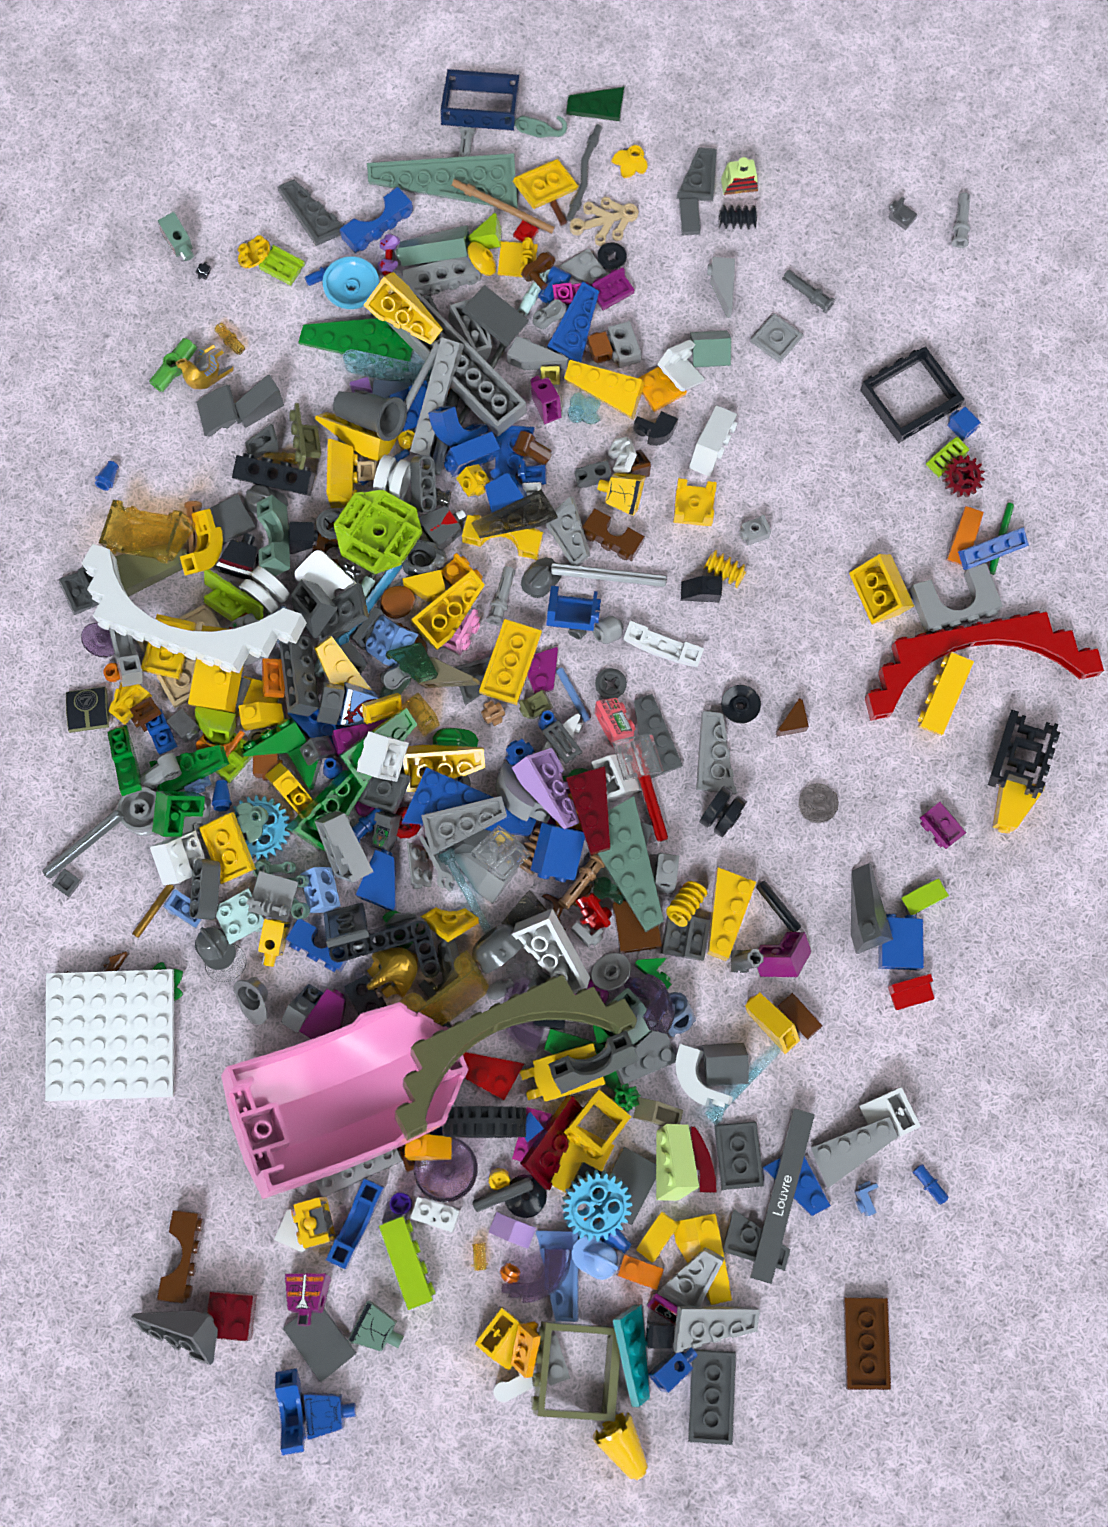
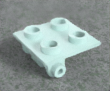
[216,888,264,944]

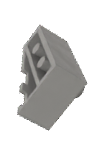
[448,298,492,360]

